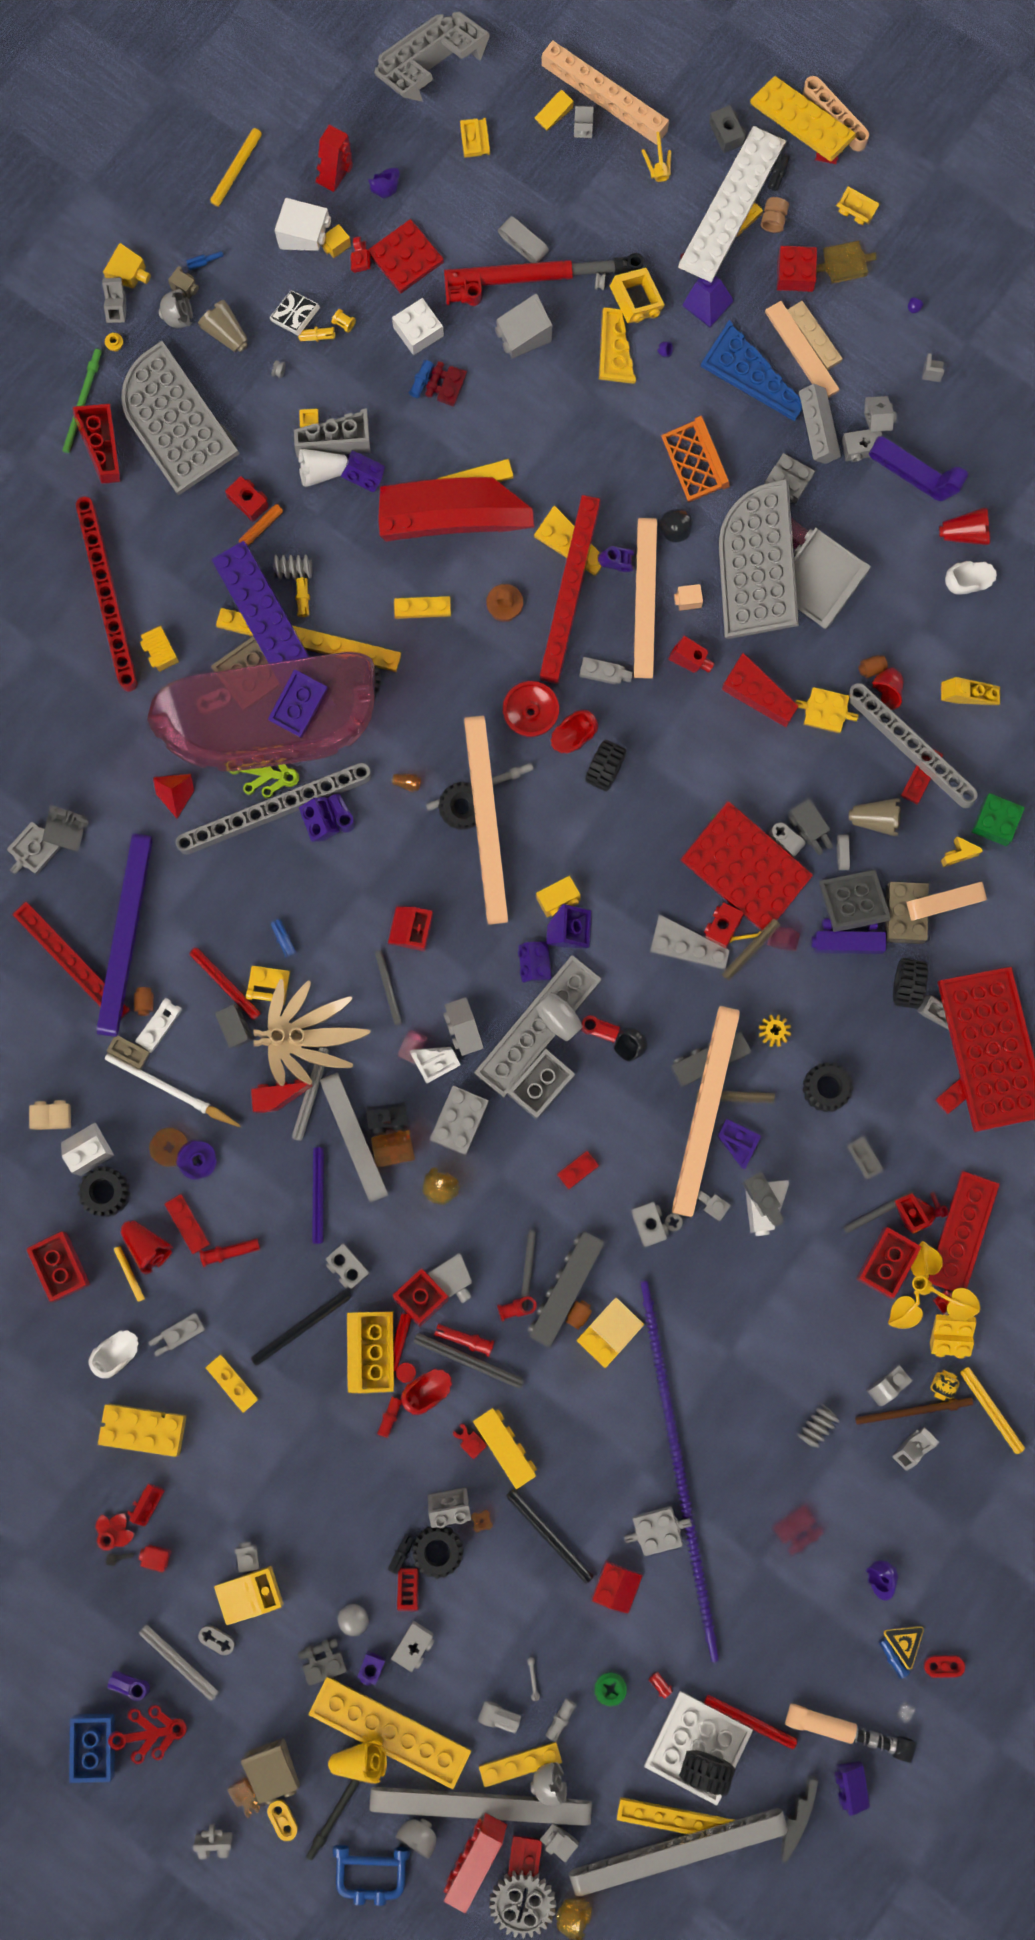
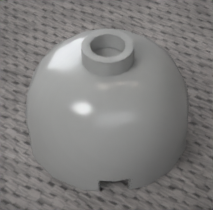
[159,289,193,328]
[531,1762,567,1806]
[395,1818,437,1859]

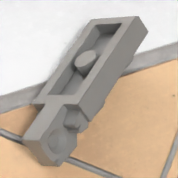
[579,657,633,685]

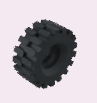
[438,782,476,830]

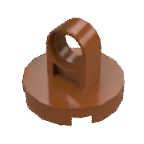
[486,584,523,622]

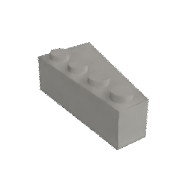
[294,408,370,458]

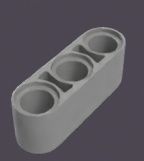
[498,216,549,263]

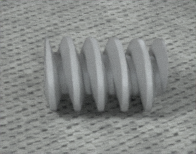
[273,555,312,579]
[797,1403,839,1448]

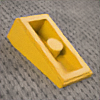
[535,90,573,131]

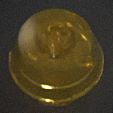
[422,1167,461,1205]
[556,1898,592,1940]

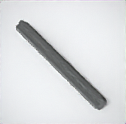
[414,1333,524,1388]

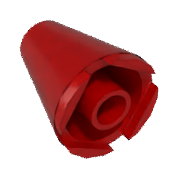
[939,508,990,545]
[120,1220,173,1274]

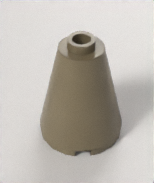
[198,300,248,353]
[849,798,901,837]

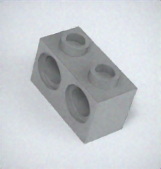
[326,1244,370,1289]

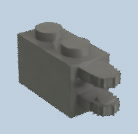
[788,798,833,856]
[742,1172,784,1226]

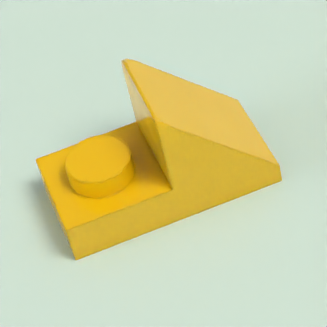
[941,837,983,867]

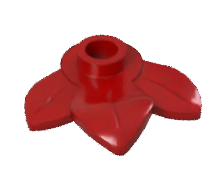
[96,1514,134,1551]

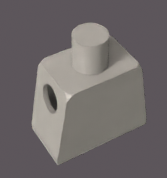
[428,1253,472,1303]

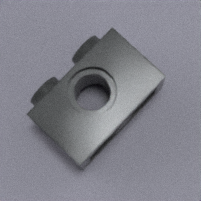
[709,105,746,153]

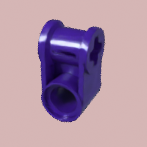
[597,546,634,572]

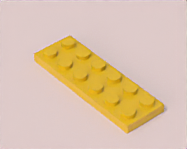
[750,76,856,162]

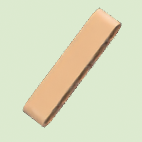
[803,76,869,151]
[906,882,987,921]

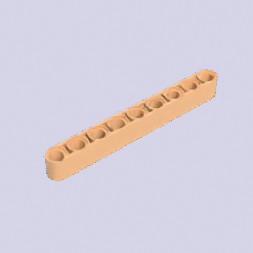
[634,518,657,679]

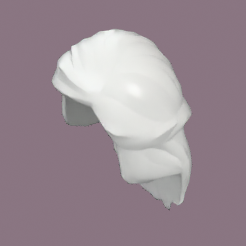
[945,561,997,595]
[88,1330,139,1378]

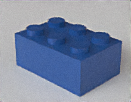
[69,1713,115,1783]

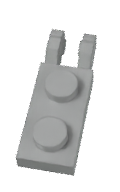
[148,1313,206,1357]

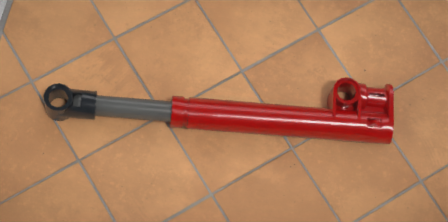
[444,253,644,306]

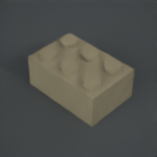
[885,882,929,944]

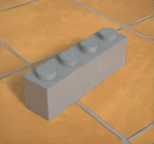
[799,384,841,464]

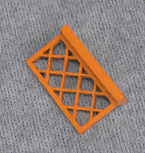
[661,415,730,502]

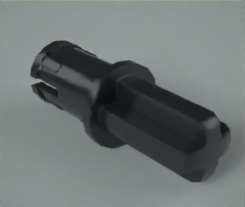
[768,153,790,191]
[388,1534,416,1575]

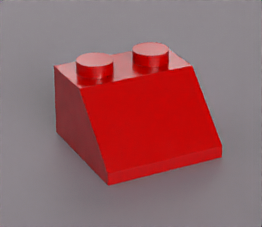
[591,1560,643,1614]

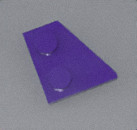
[717,1119,761,1170]

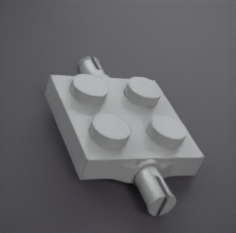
[7,822,61,875]
[624,1506,692,1556]

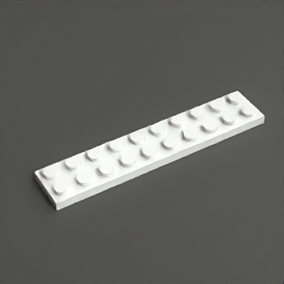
[678,126,786,283]

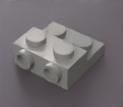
[765,453,815,504]
[428,1487,471,1528]

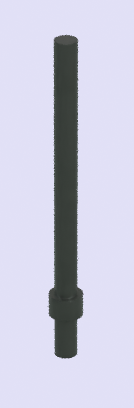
[306,1779,360,1861]

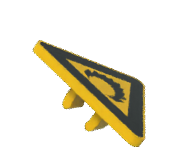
[884,1627,924,1669]

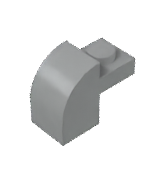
[574,105,593,138]
[102,278,126,323]
[866,1365,912,1406]
[892,1428,939,1471]
[540,1824,579,1862]

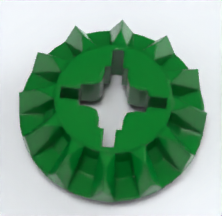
[594,1672,627,1706]

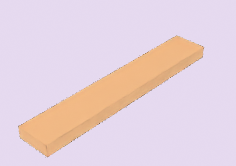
[765,301,839,398]

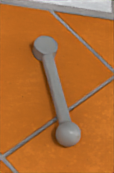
[527,1657,540,1701]

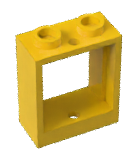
[610,268,664,323]

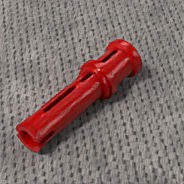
[199,1238,260,1268]
[434,1323,495,1357]

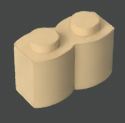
[29,1100,71,1130]

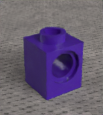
[357,1651,386,1686]

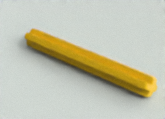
[210,128,262,206]
[960,1367,1025,1454]

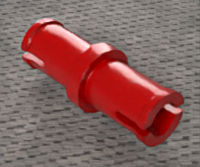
[376,1396,402,1438]

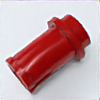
[648,1671,673,1699]

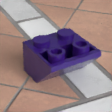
[834,1761,870,1816]

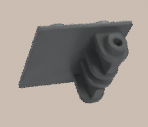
[42,805,89,852]

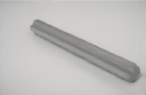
[292,1047,329,1141]
[139,1625,218,1700]

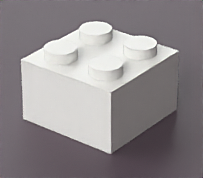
[392,298,444,355]

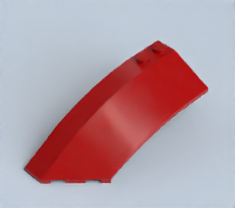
[378,477,534,542]

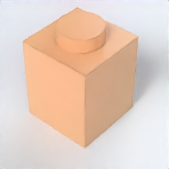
[674,584,703,611]

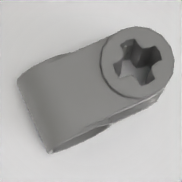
[769,823,806,858]

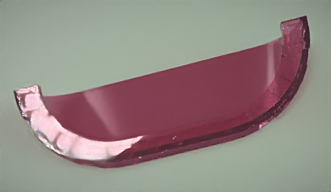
[147,652,375,771]

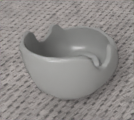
[338,1604,369,1636]

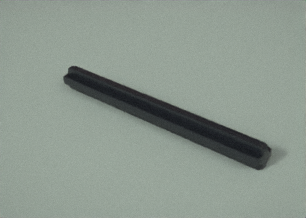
[251,1290,351,1366]
[506,1489,593,1584]

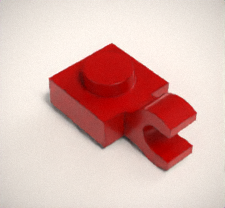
[351,236,370,273]

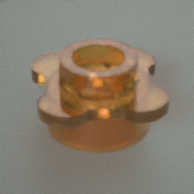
[471,1510,493,1532]

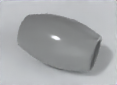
[536,993,583,1041]

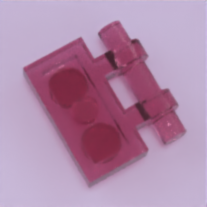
[772,1504,824,1556]

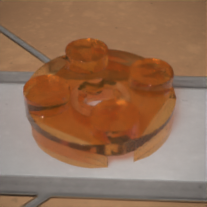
[149,1128,188,1167]

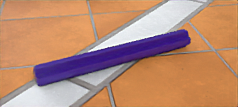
[312,1147,324,1244]

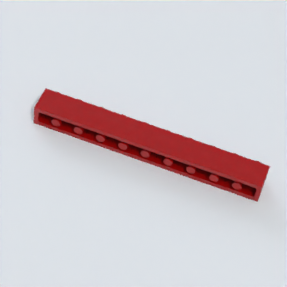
[540,495,600,684]

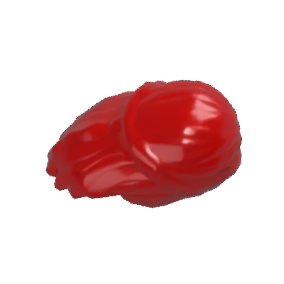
[550,710,599,754]
[401,1369,452,1415]

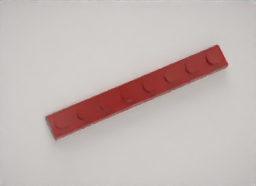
[12,902,131,1020]

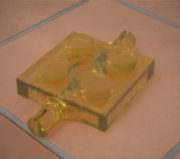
[816,241,876,283]

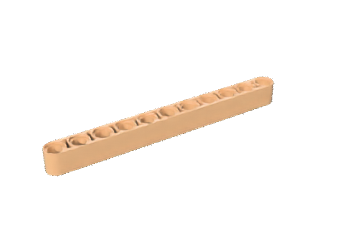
[464,715,508,925]
[672,1006,740,1217]

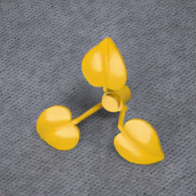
[888,1241,981,1329]

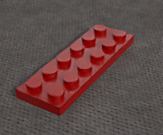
[928,1171,1000,1292]

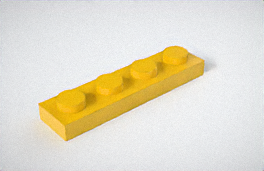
[479,1742,562,1787]

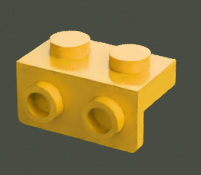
[836,187,880,225]

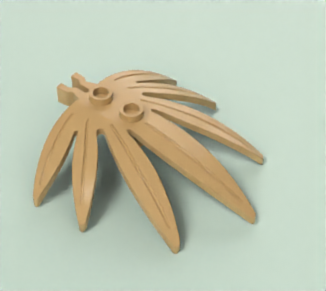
[254,979,371,1086]

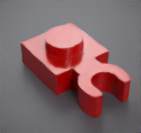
[452,1423,488,1460]

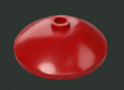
[503,681,559,737]

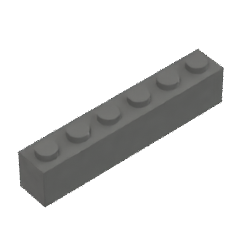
[527,1231,605,1348]

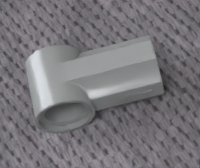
[478,1700,521,1733]

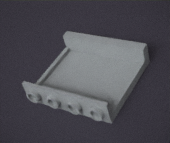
[794,527,871,630]

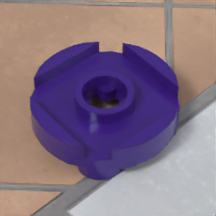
[176,1140,217,1180]

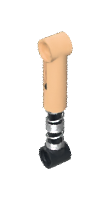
[785,1703,917,1763]

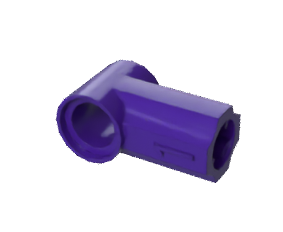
[327,794,355,833]
[107,1670,150,1701]

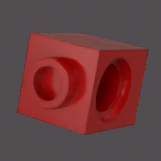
[139,1544,172,1572]

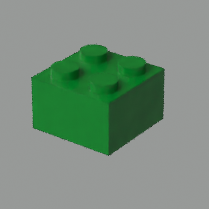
[971,793,1025,846]

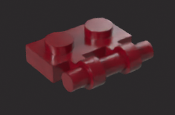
[425,361,467,407]

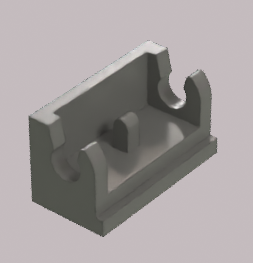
[215,1004,254,1048]
[847,1136,884,1179]

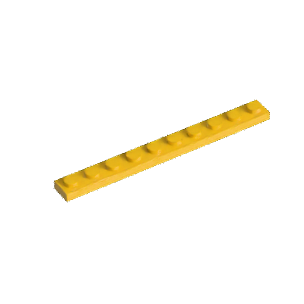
[216,608,401,672]

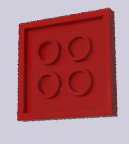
[368,219,444,294]

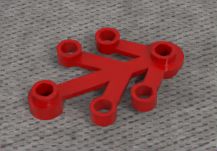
[108,1705,187,1764]

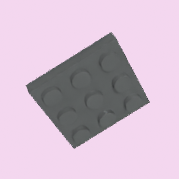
[819,870,891,932]

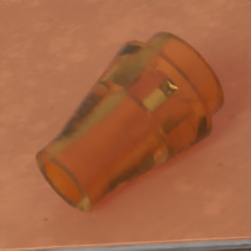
[392,773,421,793]

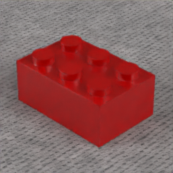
[856,1227,922,1299]
[26,1231,90,1302]

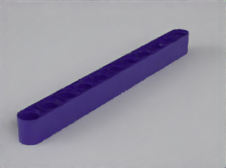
[97,833,153,1037]

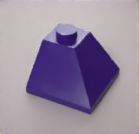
[682,276,734,328]
[546,904,591,948]

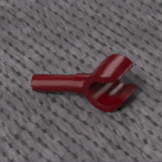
[930,1192,949,1218]

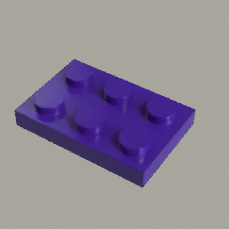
[268,669,329,738]

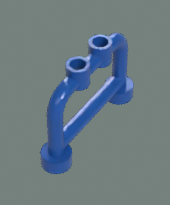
[333,1845,410,1906]

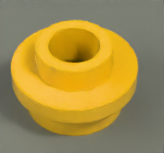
[105,333,123,351]

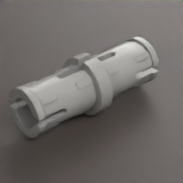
[545,1698,577,1742]

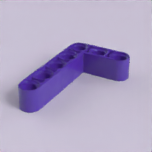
[868,436,969,501]

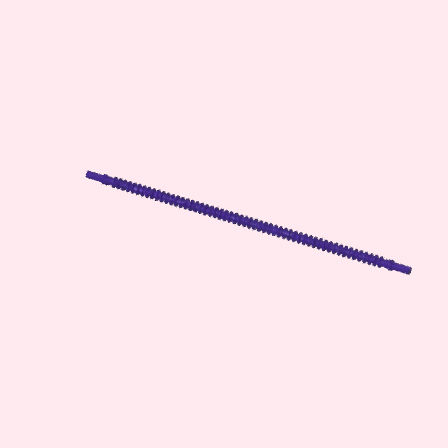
[640,1281,719,1662]

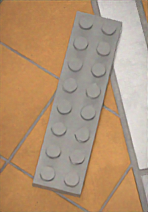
[474,955,602,1098]

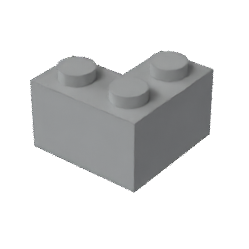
[443,997,483,1056]

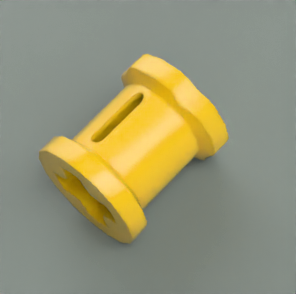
[332,309,356,333]

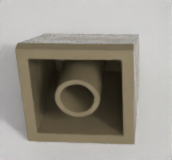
[241,1738,300,1805]

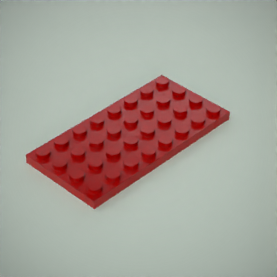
[937,967,1035,1132]

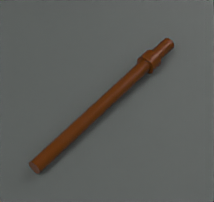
[855,1397,973,1425]

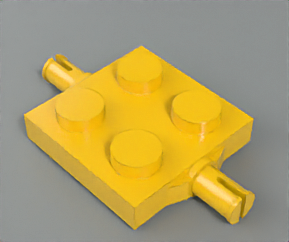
[795,687,858,733]

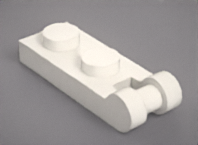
[135,998,182,1053]

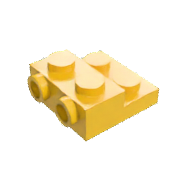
[930,1314,977,1359]

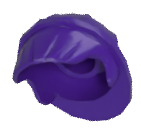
[368,168,400,198]
[865,1560,899,1601]

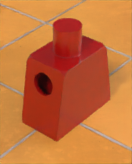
[668,636,714,673]

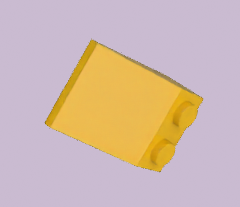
[576,1297,644,1368]

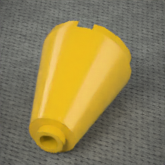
[328,1740,387,1784]

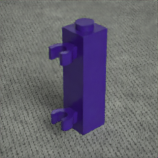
[811,918,886,954]

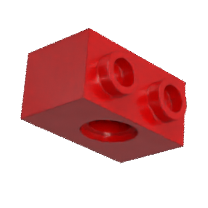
[225,476,269,522]
[704,902,744,949]

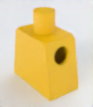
[103,243,151,288]

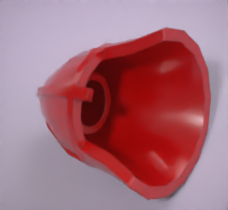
[872,667,904,710]

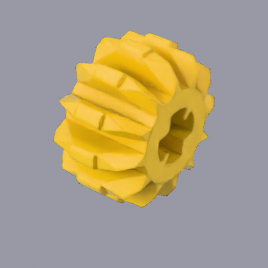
[758,1015,791,1047]

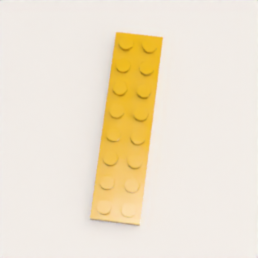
[308,1677,471,1789]

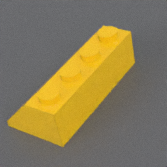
[347,1312,394,1393]

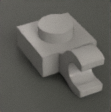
[697,1191,731,1221]

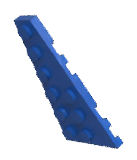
[701,320,803,421]

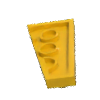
[599,307,636,384]
[534,505,602,576]

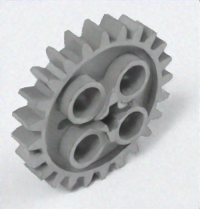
[489,1870,556,1939]

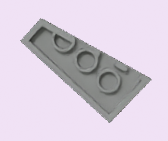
[650,914,729,970]

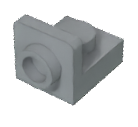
[234,1542,260,1573]

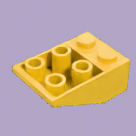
[214,1566,284,1625]

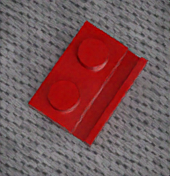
[508,1835,542,1878]

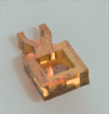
[227,1778,260,1818]

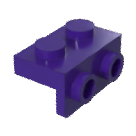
[341,450,385,492]
[518,942,552,983]

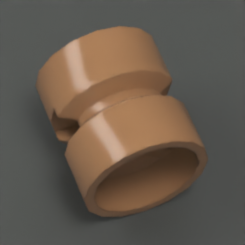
[761,197,789,233]

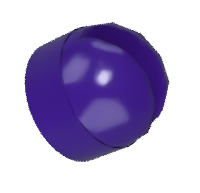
[908,297,924,314]
[657,341,673,357]

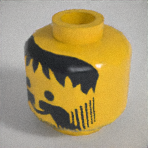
[930,1370,959,1401]

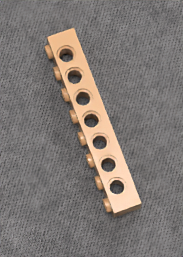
[542,41,669,145]

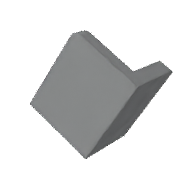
[922,353,944,382]

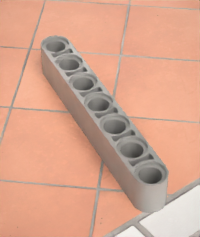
[320,1072,388,1203]

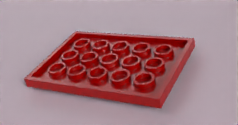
[679,801,813,931]

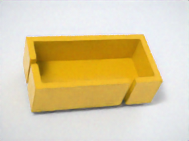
[98,1404,187,1457]

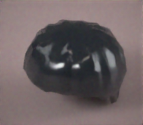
[660,509,692,542]
[614,1027,647,1062]

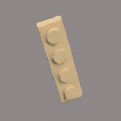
[787,301,843,370]

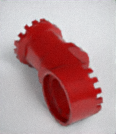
[497,1296,536,1322]

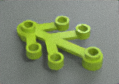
[226,747,299,799]

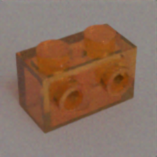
[371,1130,415,1167]

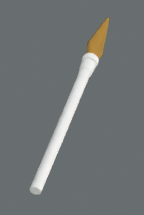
[105,1053,241,1127]

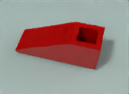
[251,1080,313,1113]

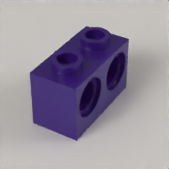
[299,797,340,842]

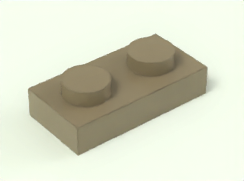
[106,1036,150,1069]

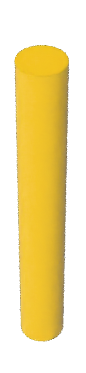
[114,1246,145,1302]

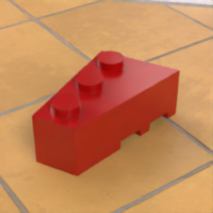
[316,124,353,192]

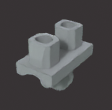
[193,1824,233,1859]

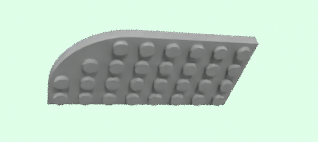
[122,341,240,496]
[719,480,799,639]

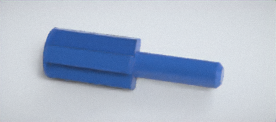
[186,251,223,270]

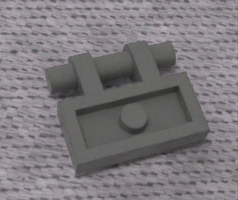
[298,1638,348,1686]

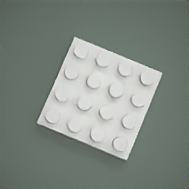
[644,1691,753,1805]

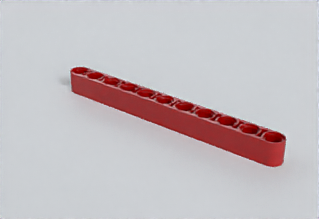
[76,496,138,692]

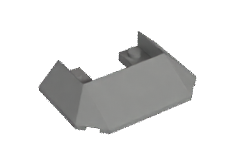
[374,12,490,102]

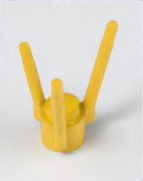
[642,132,671,182]

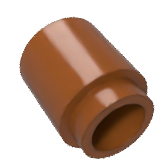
[858,655,888,678]
[134,987,154,1016]
[565,1299,593,1330]

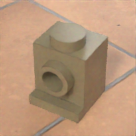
[168,266,199,299]

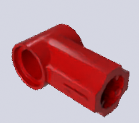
[581,1015,620,1043]

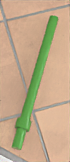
[62,349,102,453]

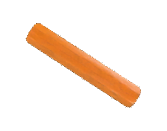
[239,504,283,546]

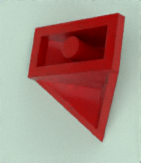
[153,774,194,819]
[895,1193,936,1233]

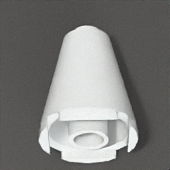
[298,449,348,487]

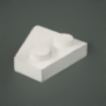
[409,1047,460,1083]

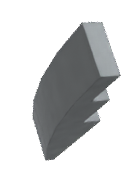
[780,1775,818,1862]

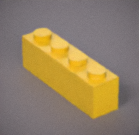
[473,1407,537,1489]

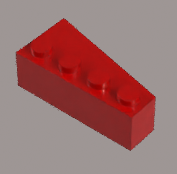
[72,404,120,484]
[722,653,798,727]

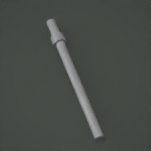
[426,763,533,811]

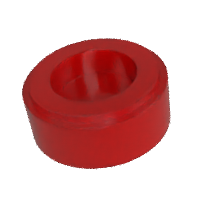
[396,1363,416,1383]

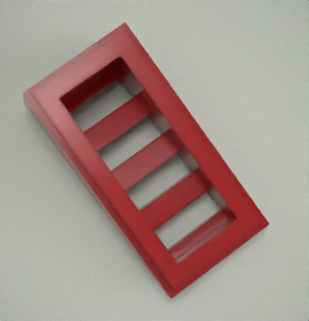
[397,1568,419,1611]

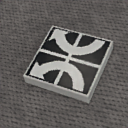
[270,290,320,336]

